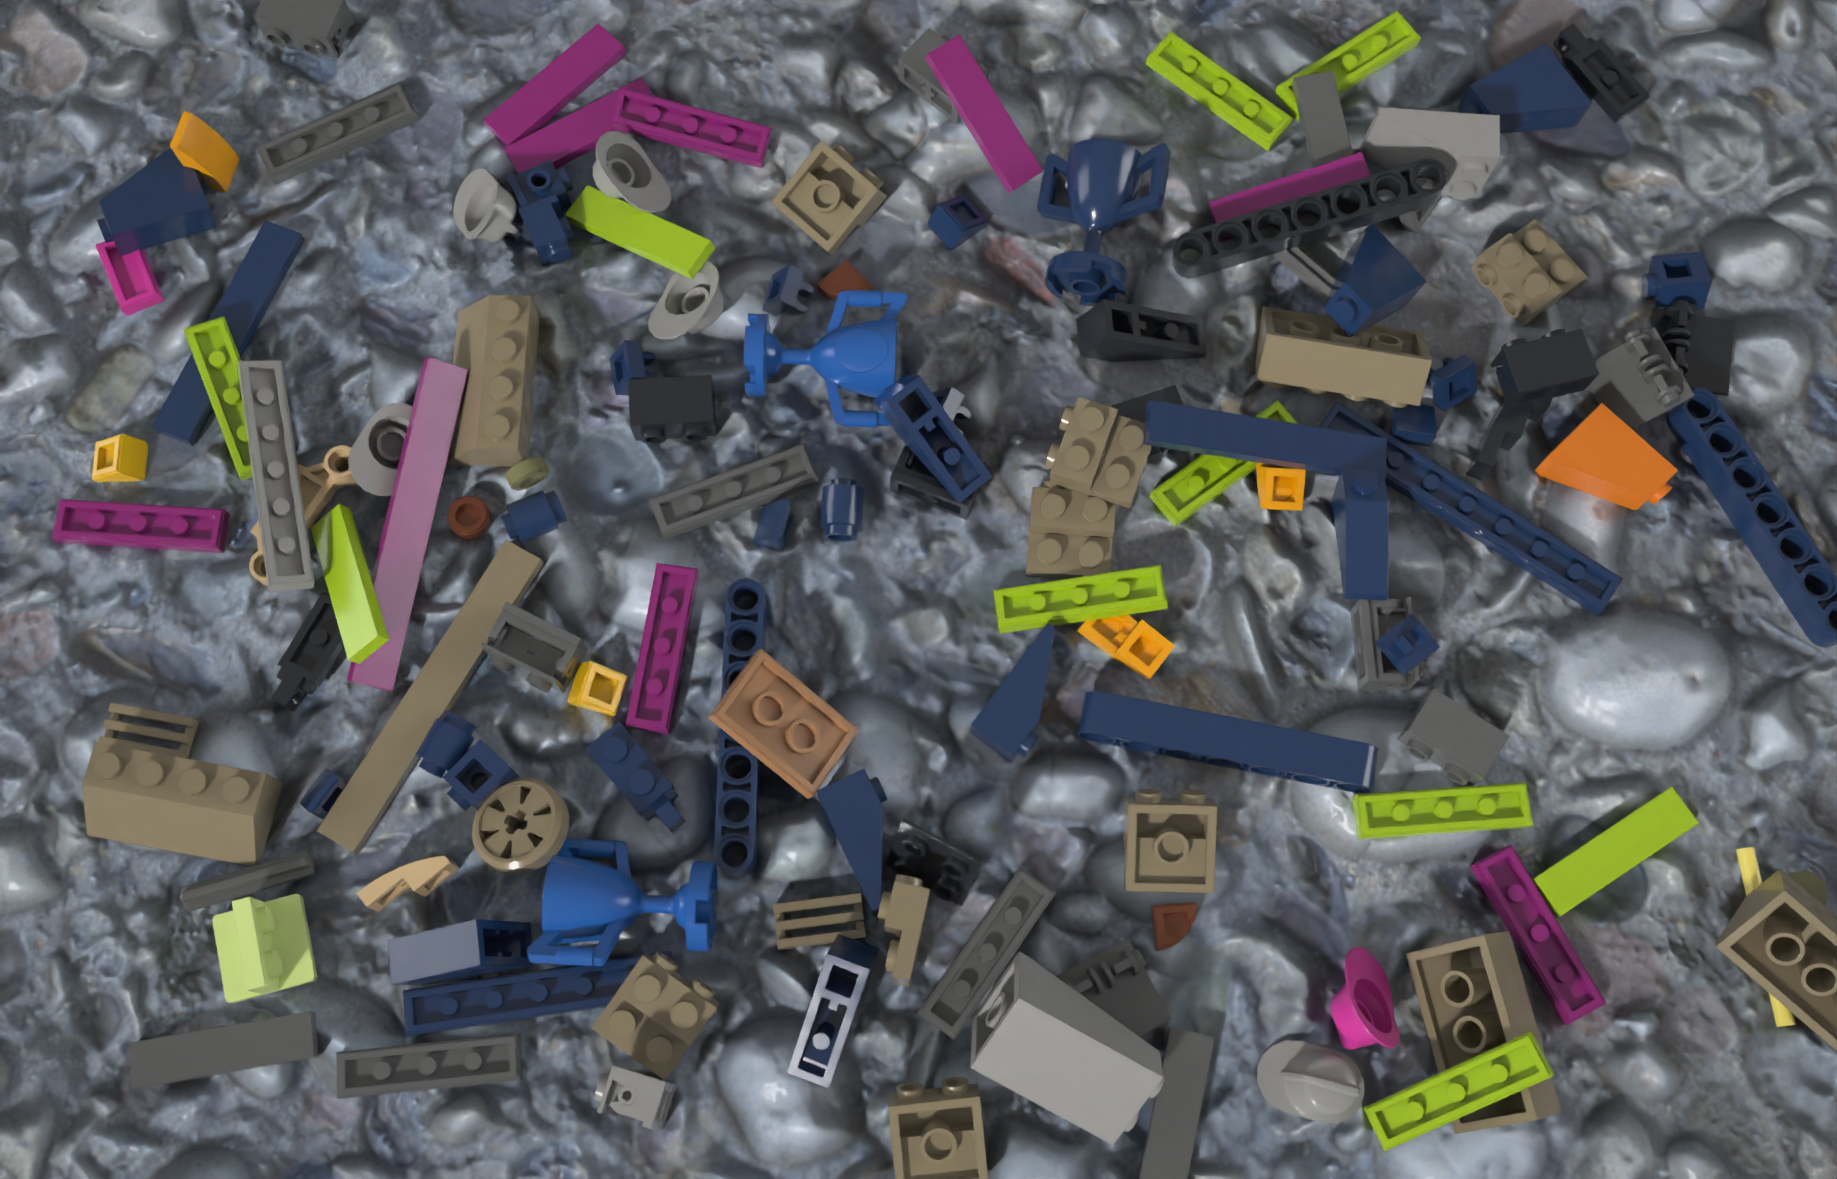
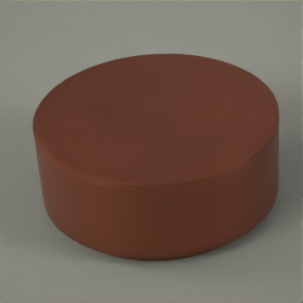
[447,496,492,540]

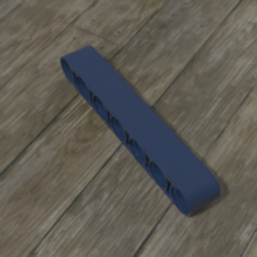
[1667,388,1837,648]
[714,578,767,879]
[1078,691,1378,793]

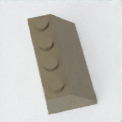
[446,295,540,467]
[1255,306,1432,408]
[82,742,283,867]
[1715,868,1837,1051]
[1406,931,1562,1134]

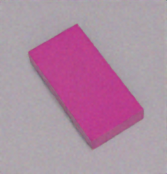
[95,241,165,316]

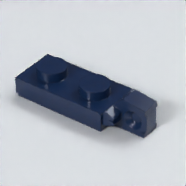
[585,721,685,832]

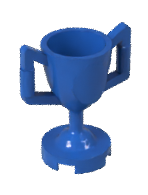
[744,290,908,428]
[527,839,718,966]

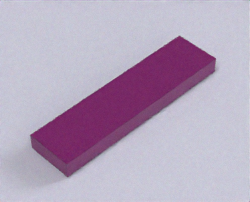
[484,23,626,146]
[924,34,1043,194]
[504,77,653,174]
[609,87,772,168]
[1208,152,1371,242]
[52,499,230,553]
[626,563,699,735]
[1470,845,1606,1025]

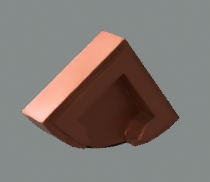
[816,260,873,300]
[1151,902,1197,951]

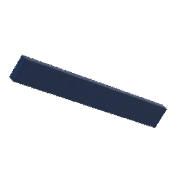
[1318,401,1623,615]

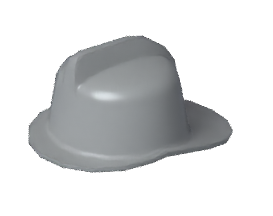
[593,131,672,213]
[453,168,519,242]
[648,261,724,340]
[348,403,413,496]
[1257,1040,1364,1124]

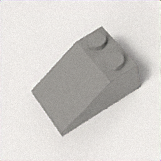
[1360,107,1500,200]

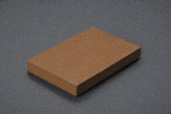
[707,649,859,799]

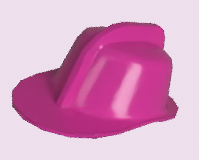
[1330,947,1400,1050]

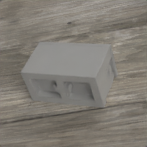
[594,1065,677,1130]

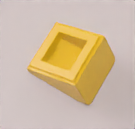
[92,434,148,482]
[567,661,628,716]

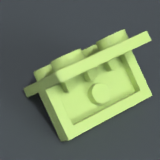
[212,894,317,1003]

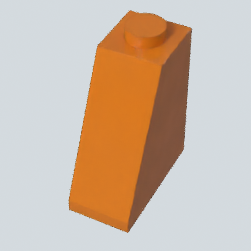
[1534,403,1678,511]

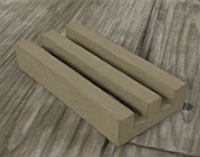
[98,703,199,759]
[773,893,866,950]

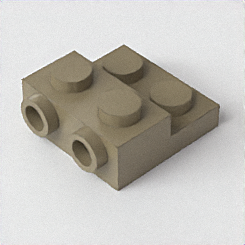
[771,140,887,255]
[1471,219,1588,327]
[1045,396,1153,509]
[1026,481,1116,579]
[1123,789,1217,893]
[878,875,930,987]
[592,951,719,1080]
[887,1077,988,1179]

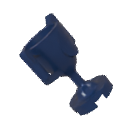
[1037,138,1171,306]

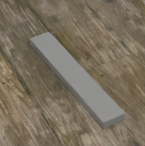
[238,360,315,592]

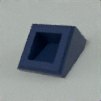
[927,195,989,250]
[1390,404,1437,447]
[753,499,794,552]
[300,768,348,820]

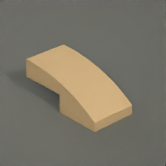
[356,856,460,912]

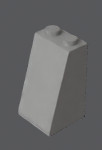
[970,952,1165,1145]

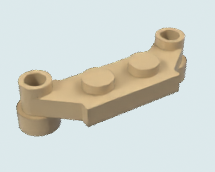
[249,445,358,586]

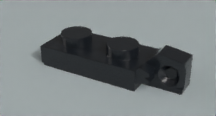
[1553,24,1649,123]
[272,592,344,712]

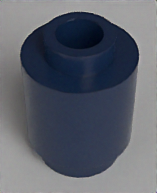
[820,478,864,542]
[501,490,567,544]
[415,711,476,779]

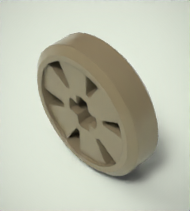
[472,777,569,875]

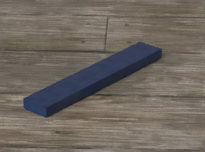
[151,220,305,446]
[1144,400,1387,478]
[403,951,673,1037]

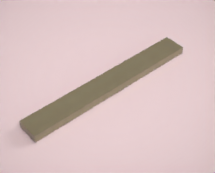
[317,540,544,854]

